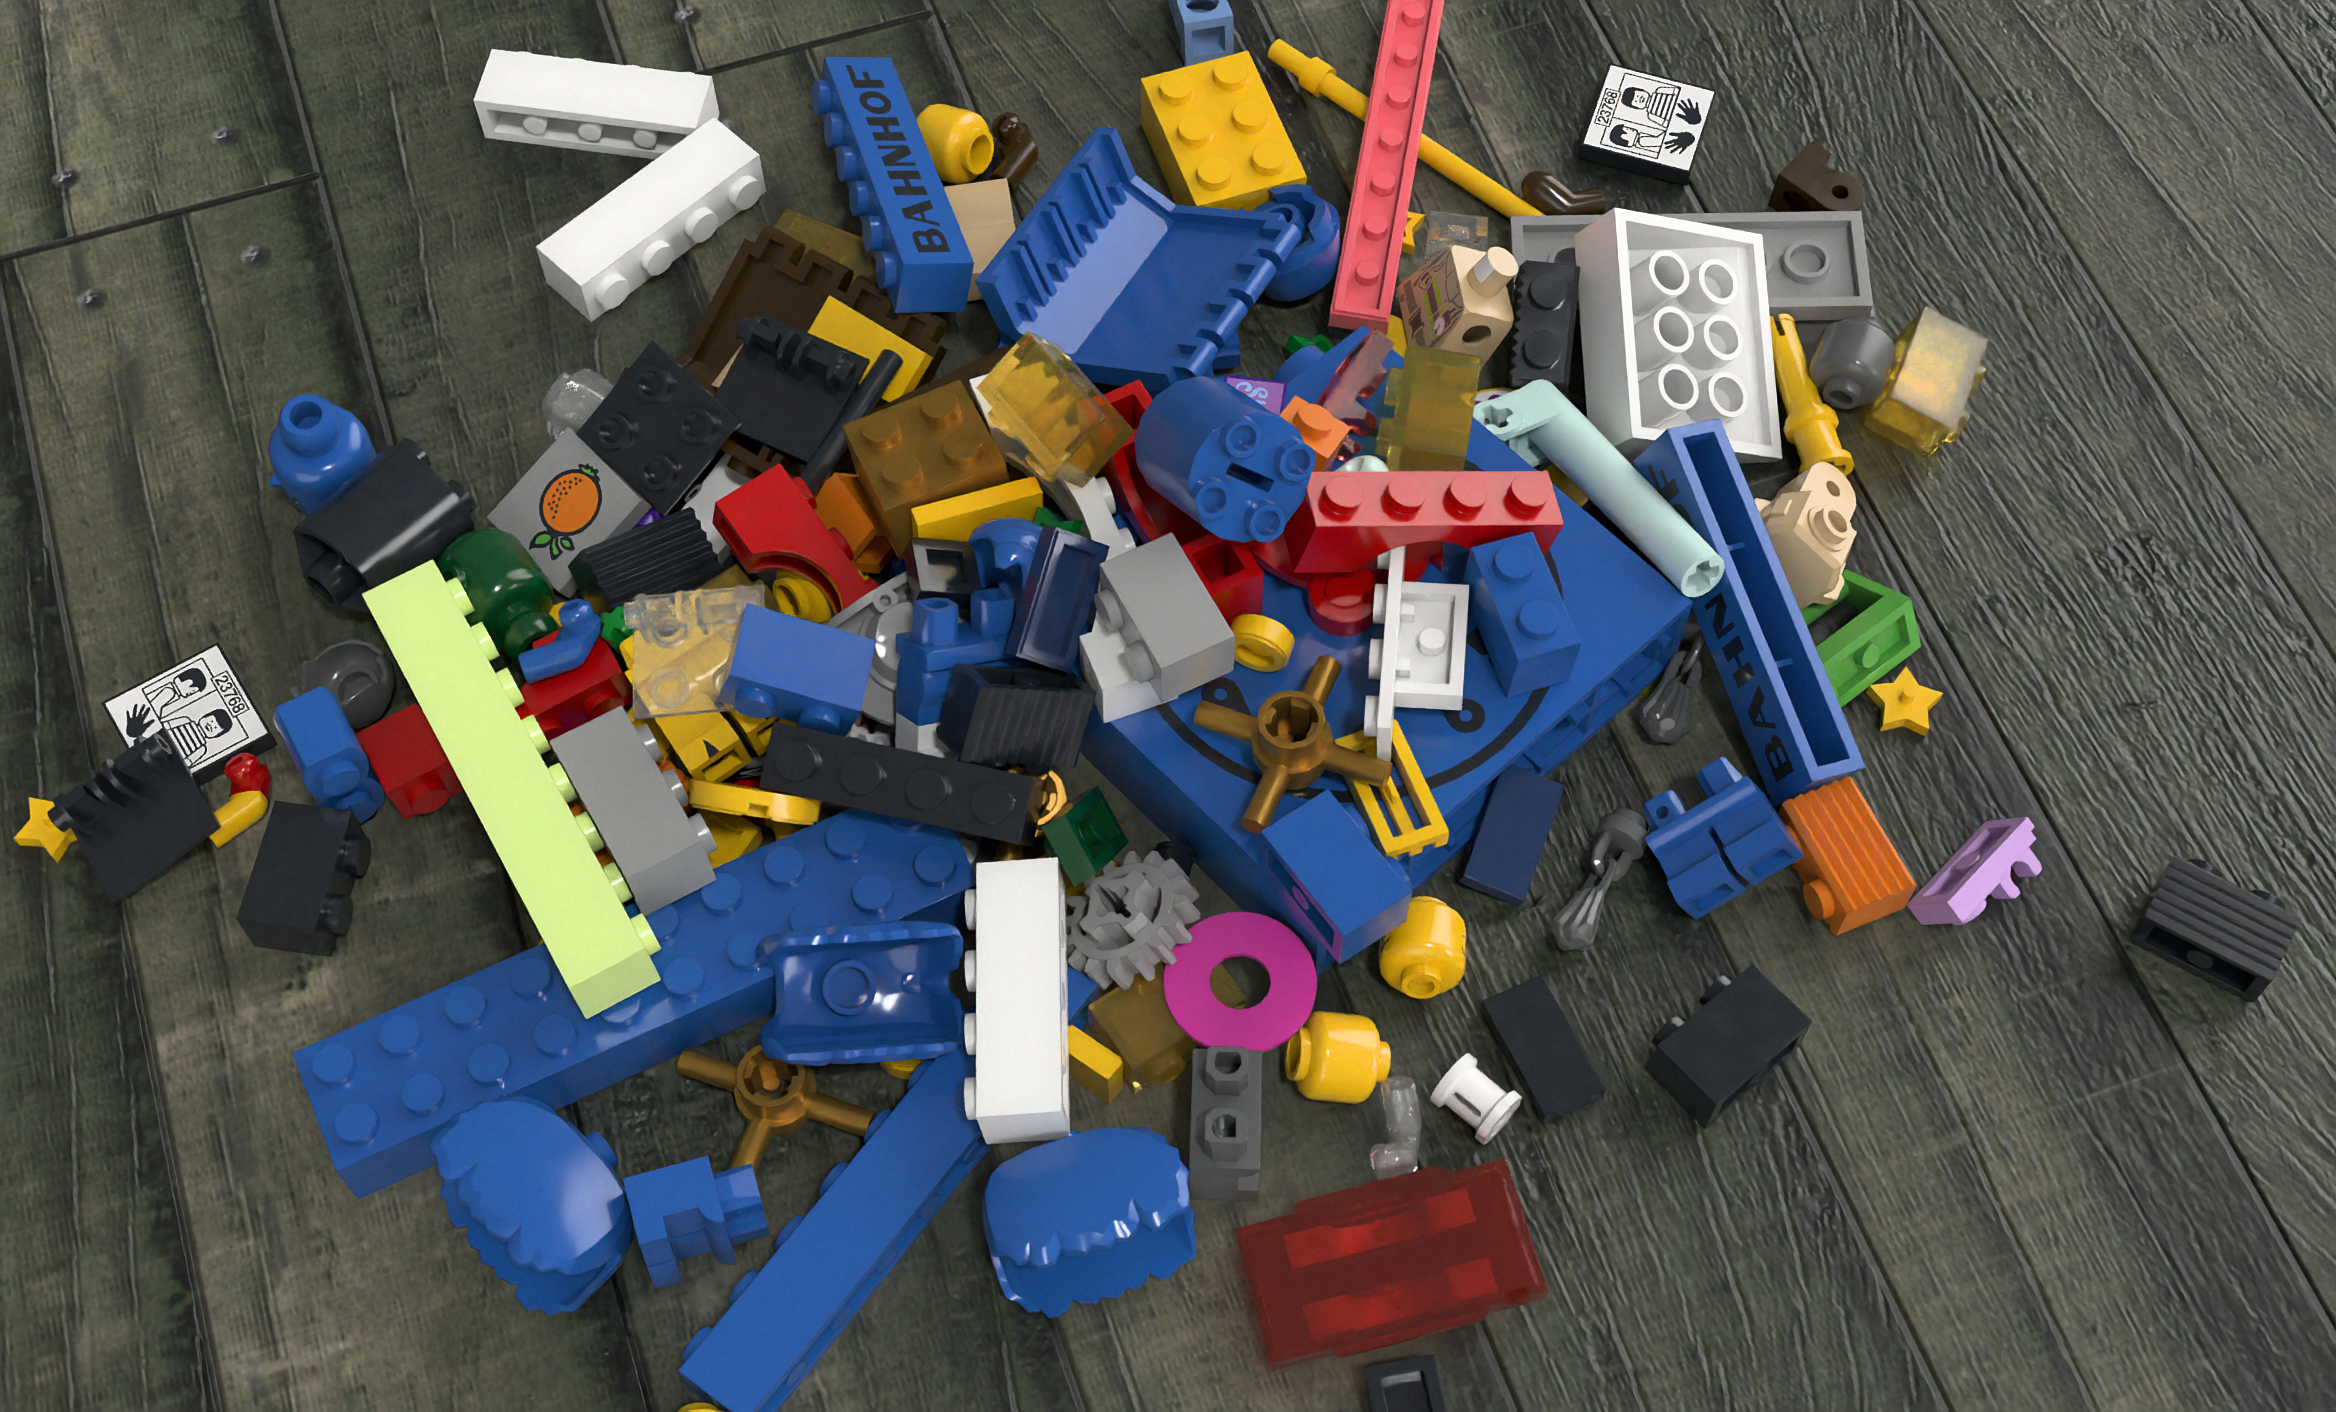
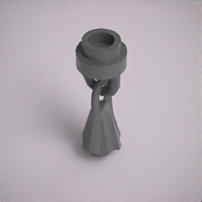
[1639,606,1711,744]
[1551,808,1649,951]

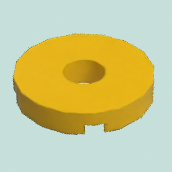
[688,779,822,825]

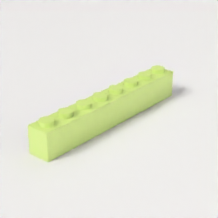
[362,559,661,1019]

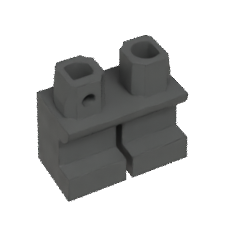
[1189,1046,1262,1201]

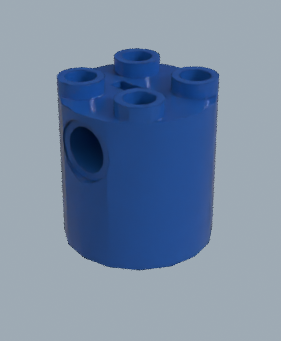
[1135,376,1316,543]

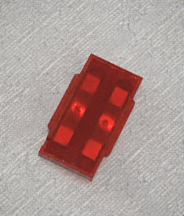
[1235,1158,1548,1371]

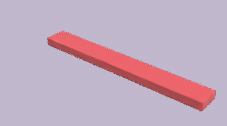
[1328,0,1445,335]

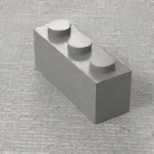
[549,706,717,917]

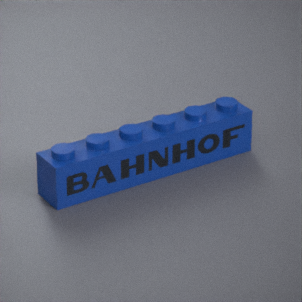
[812,57,974,313]
[1633,418,1866,807]

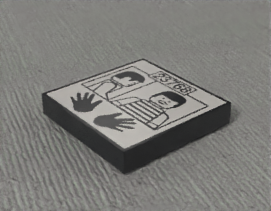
[1578,63,1718,186]
[101,642,278,786]

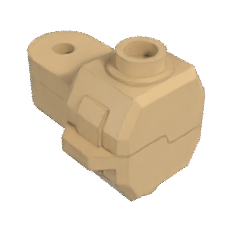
[1754,462,1857,610]

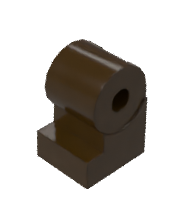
[1768,141,1865,212]

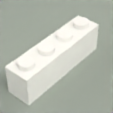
[473,49,719,159]
[536,117,766,322]
[964,857,1070,1144]

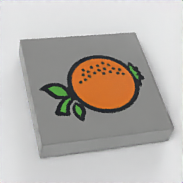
[487,427,652,598]

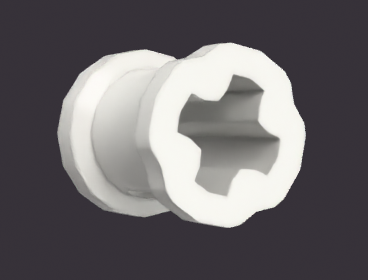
[1430,1053,1522,1145]

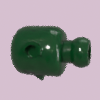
[436,528,560,666]

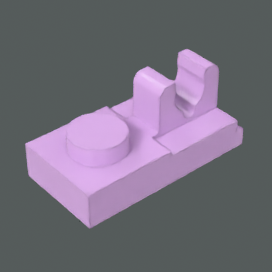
[1907,817,2042,925]

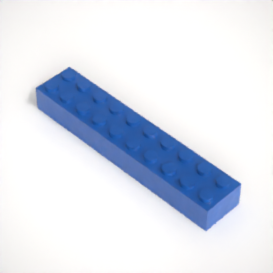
[292,808,976,1199]

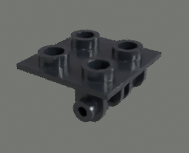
[715,313,870,463]
[576,341,743,516]
[47,727,222,905]

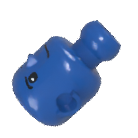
[268,394,376,515]

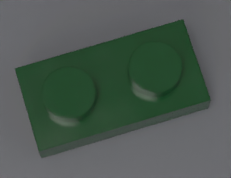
[1041,785,1129,886]

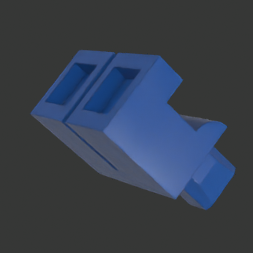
[1643,757,1804,920]
[623,1156,770,1289]

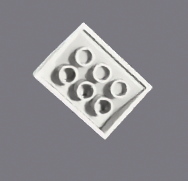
[1574,208,1782,464]

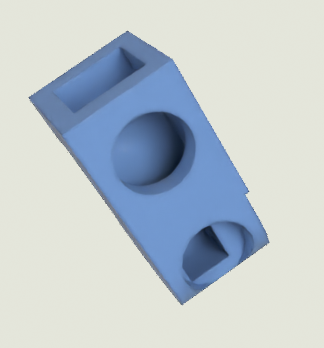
[1168,0,1234,67]

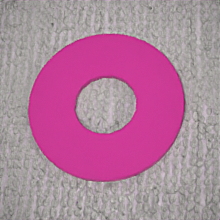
[1163,912,1317,1053]

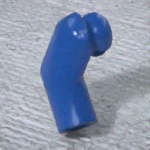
[518,599,601,684]

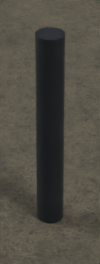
[798,349,903,498]

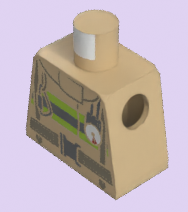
[1396,245,1518,389]

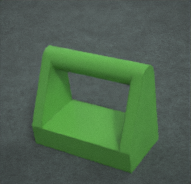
[1800,569,1921,707]

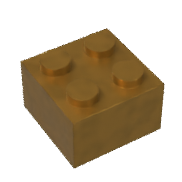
[842,380,1010,561]

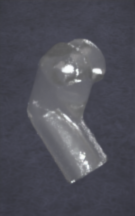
[1369,1076,1422,1182]

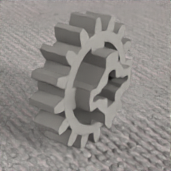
[1066,850,1201,990]

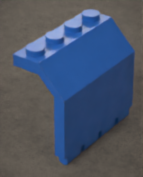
[975,127,1302,391]

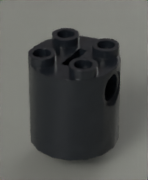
[293,438,477,619]

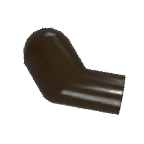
[989,112,1039,195]
[1521,171,1606,216]

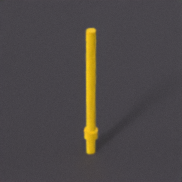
[1267,39,1546,219]

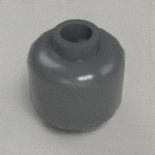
[1809,316,1896,409]

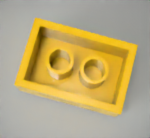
[1141,51,1307,211]

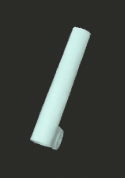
[1469,379,1725,597]

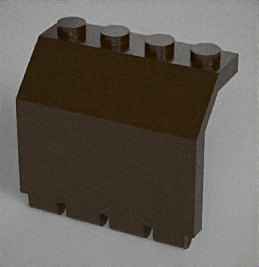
[617,225,948,497]

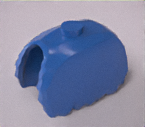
[755,921,965,1066]
[430,1095,634,1316]
[981,1126,1196,1319]

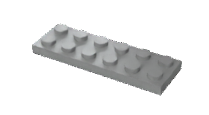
[1509,211,1873,324]

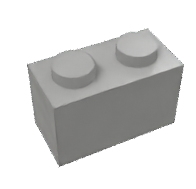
[1094,533,1235,703]

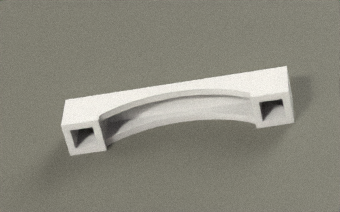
[969,357,1178,723]

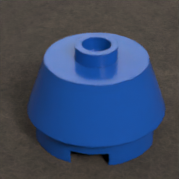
[1239,184,1340,301]

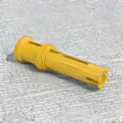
[1770,314,1854,477]

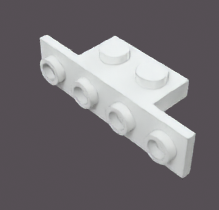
[1364,545,1469,762]

